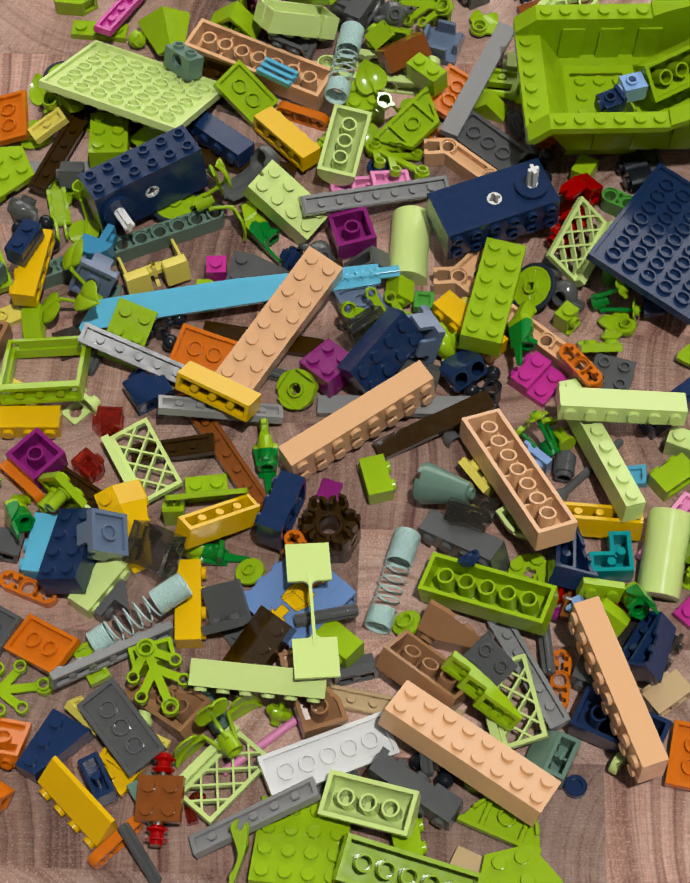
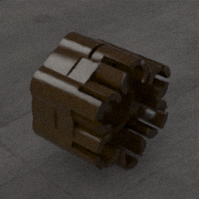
[298,493,361,564]

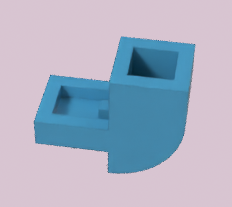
[82,223,118,260]

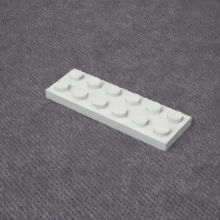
[256,711,400,796]

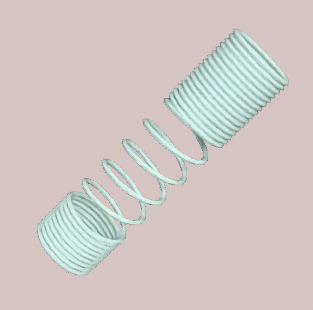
[324,21,365,104]
[364,526,421,634]
[86,572,193,650]

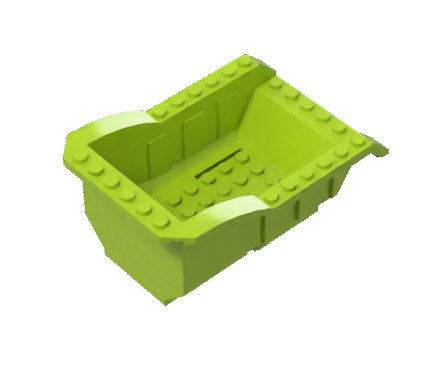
[513,0,690,155]

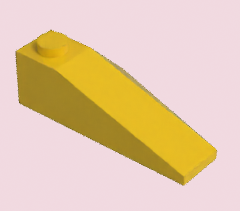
[94,479,154,575]

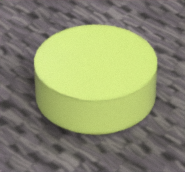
[608,751,626,775]

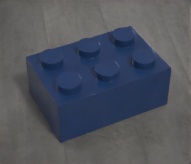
[254,469,306,551]

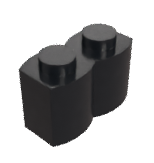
[616,150,652,194]

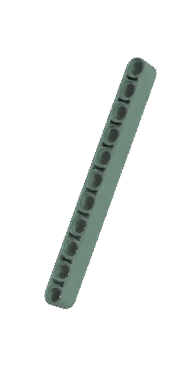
[42,204,225,290]

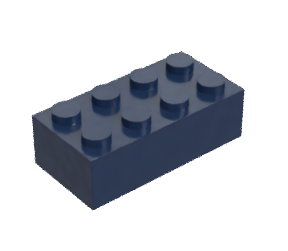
[337,306,425,395]
[36,507,99,594]
[568,685,672,759]

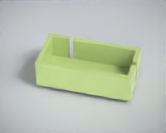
[253,0,340,42]
[242,159,331,245]

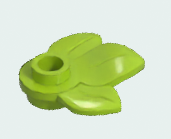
[470,9,498,37]
[597,312,637,340]

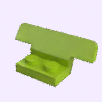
[165,473,249,503]

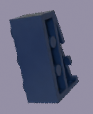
[548,526,598,590]
[622,611,676,683]
[15,708,94,784]

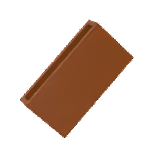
[375,32,432,74]

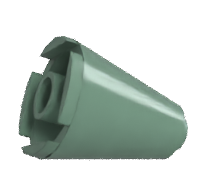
[413,462,476,504]

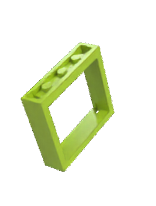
[0,336,92,405]

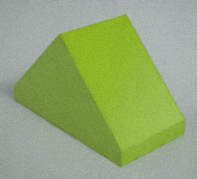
[474,90,509,124]
[162,497,186,526]
[601,598,631,637]

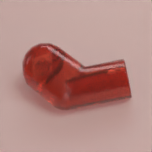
[184,791,206,826]

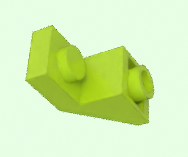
[54,0,99,17]

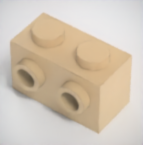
[641,669,690,717]

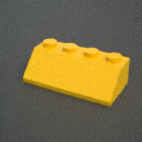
[37,755,118,850]

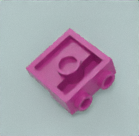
[510,351,568,408]

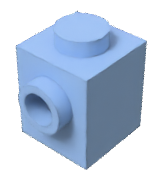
[617,71,648,103]

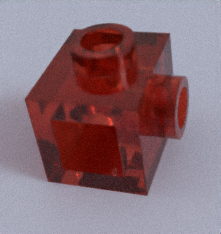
[92,406,125,436]
[71,447,106,484]

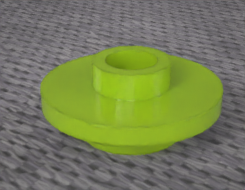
[235,558,265,585]
[392,610,422,635]

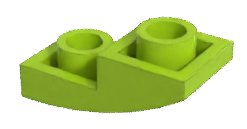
[21,303,46,339]

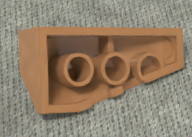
[417,599,507,655]
[278,649,348,740]
[124,678,212,742]

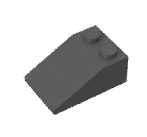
[226,251,290,304]

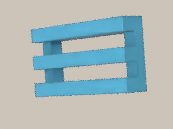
[256,56,299,89]

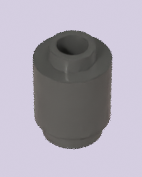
[553,450,576,483]

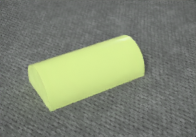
[317,103,372,186]
[387,205,431,285]
[637,507,690,602]
[317,769,421,838]

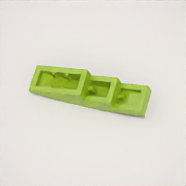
[441,650,523,731]

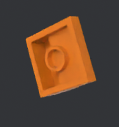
[0,717,32,770]

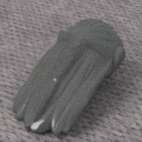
[222,144,280,201]

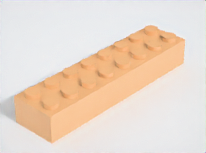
[185,18,335,111]
[215,246,343,392]
[278,360,435,480]
[459,408,578,551]
[568,596,669,784]
[378,680,561,827]

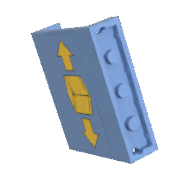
[244,557,357,650]

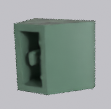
[525,730,582,789]

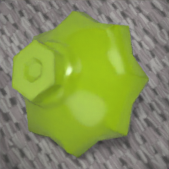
[266,701,293,727]

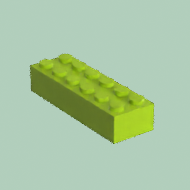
[458,237,526,357]
[417,552,559,636]
[332,833,485,883]

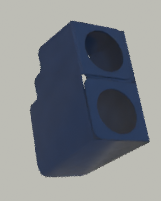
[439,349,488,393]
[122,372,174,416]

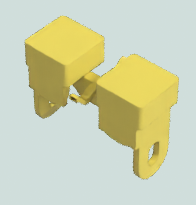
[116,238,192,295]

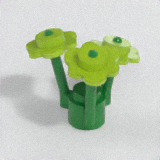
[591,278,642,321]
[515,409,560,457]

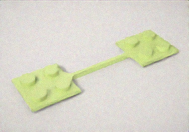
[285,542,341,680]

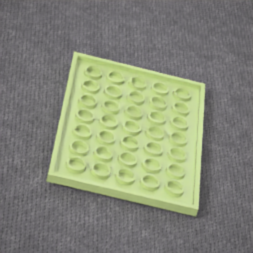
[38,40,222,132]

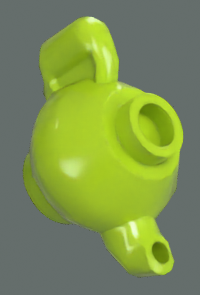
[437,322,460,365]

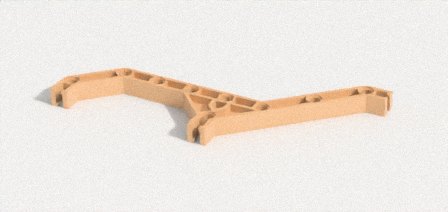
[423,138,593,388]

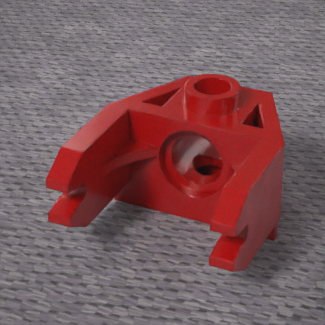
[558,173,603,222]

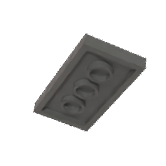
[447,110,531,171]
[76,677,167,778]

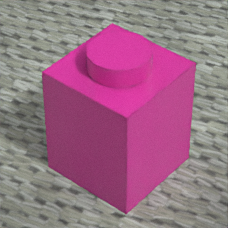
[206,255,228,282]

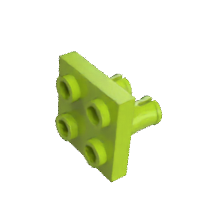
[36,471,88,513]

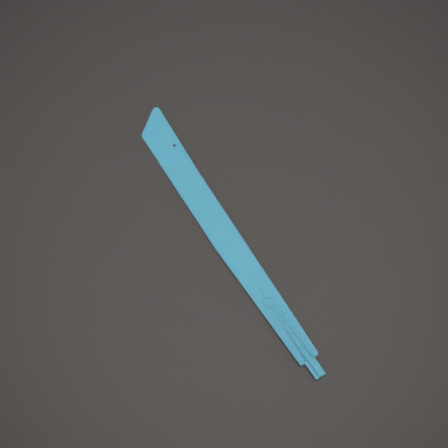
[79,264,400,331]

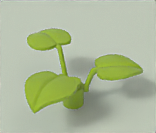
[356,59,413,146]
[21,73,101,150]
[192,158,247,242]
[50,180,101,243]
[42,238,103,324]
[174,693,263,769]

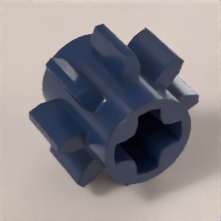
[279,246,303,270]

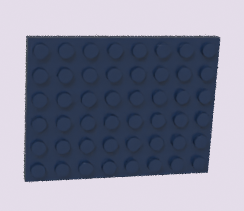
[586,163,690,325]

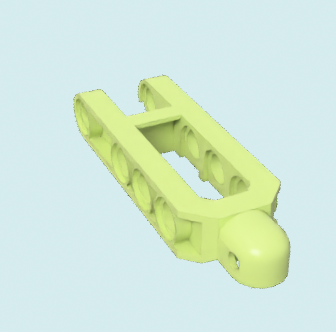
[317,48,441,96]

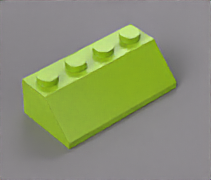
[632,39,690,103]

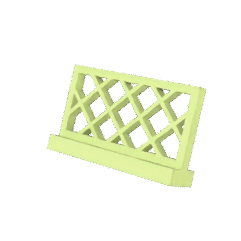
[546,196,613,287]
[100,417,184,508]
[485,653,549,749]
[179,722,267,826]

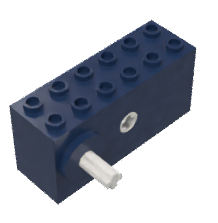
[77,125,209,232]
[426,158,560,260]

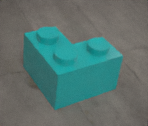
[588,531,635,582]

